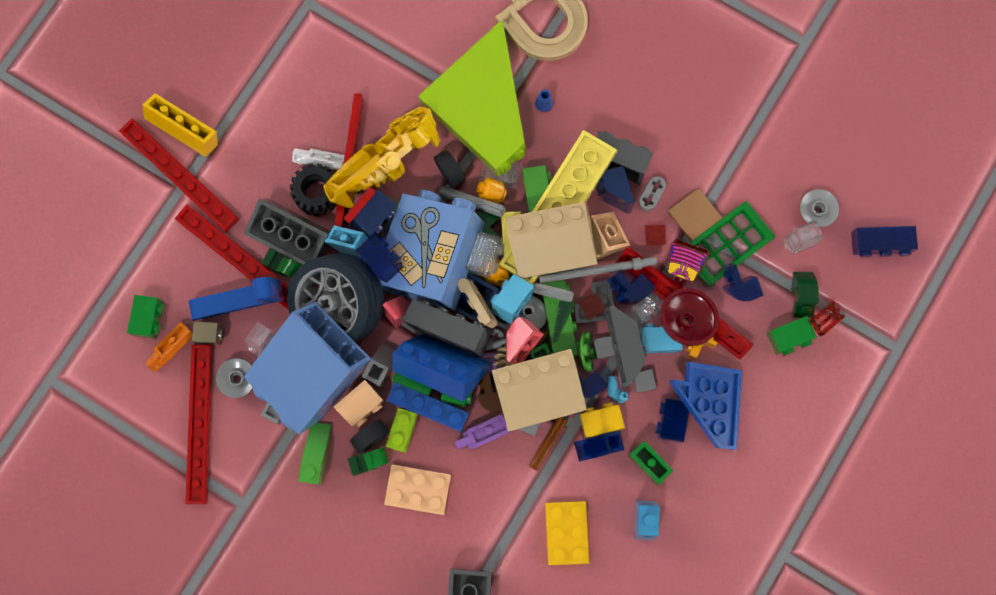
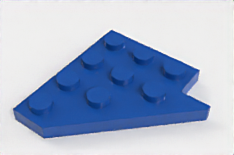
[670,362,742,450]

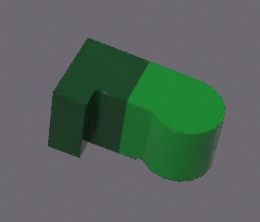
[261,248,302,279]
[347,448,389,476]

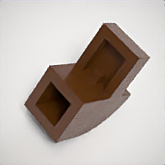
[477,373,503,413]

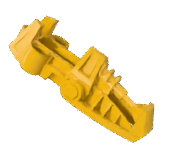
[324,106,440,208]

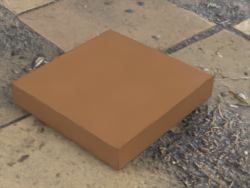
[668,188,722,241]

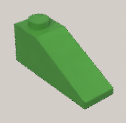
[298,423,332,485]

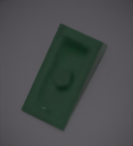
[553,301,575,343]

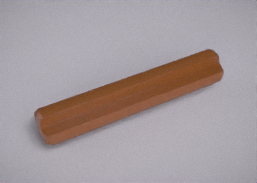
[529,417,567,471]

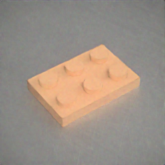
[384,465,451,515]

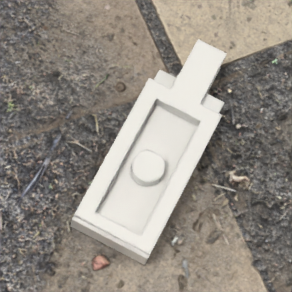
[292,148,345,171]

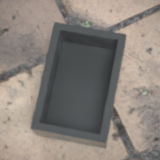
[596,131,653,185]

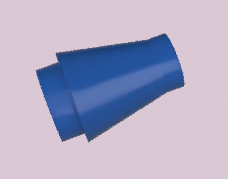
[535,90,554,112]

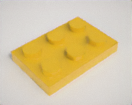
[545,501,589,565]

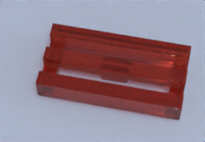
[809,301,845,337]

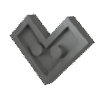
[574,280,614,324]

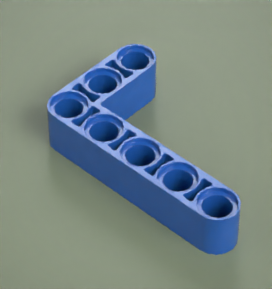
[188,277,285,320]

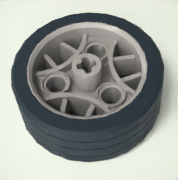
[287,253,384,343]

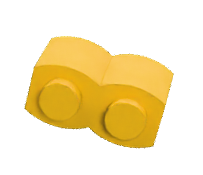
[579,402,625,439]

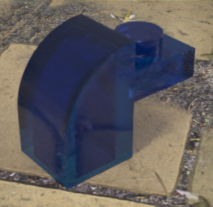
[723,263,764,301]
[606,270,656,305]
[578,370,608,399]
[574,430,625,462]

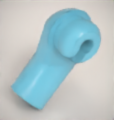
[607,376,629,403]

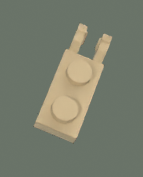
[458,278,498,328]

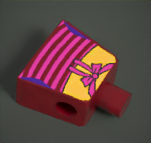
[668,239,711,288]

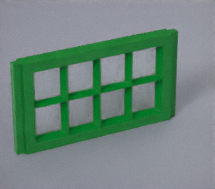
[690,201,776,288]

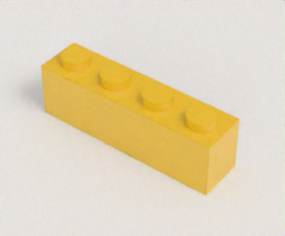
[142,93,218,157]

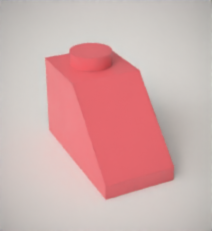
[383,295,411,328]
[507,316,544,364]

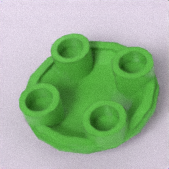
[579,332,596,372]

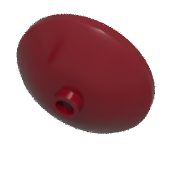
[660,288,719,346]

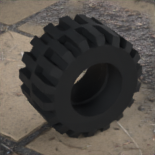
[290,163,337,216]

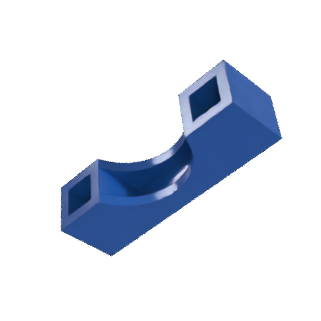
[387,382,469,433]

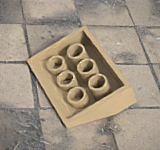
[506,202,598,279]
[492,349,587,432]

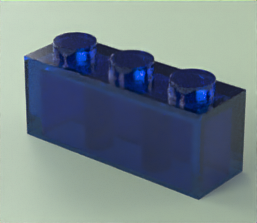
[851,226,918,258]

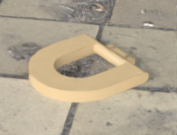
[494,0,588,61]

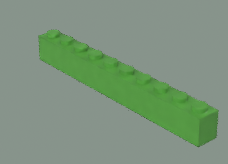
[522,165,579,358]

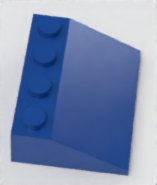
[392,334,492,402]

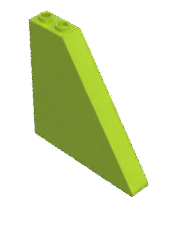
[418,21,526,177]

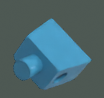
[634,500,660,540]

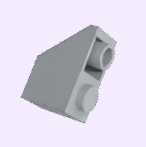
[362,344,395,388]

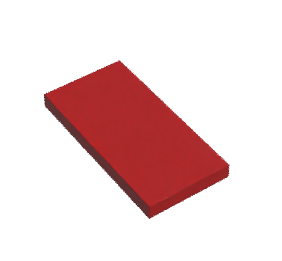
[344,187,377,223]

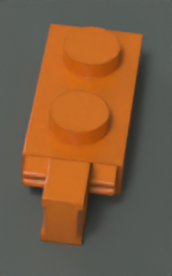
[145,322,193,372]

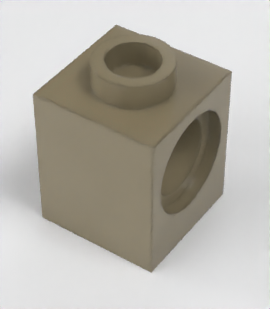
[192,322,225,345]

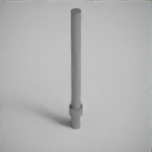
[539,257,657,284]

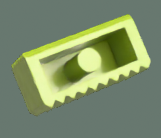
[386,408,418,453]

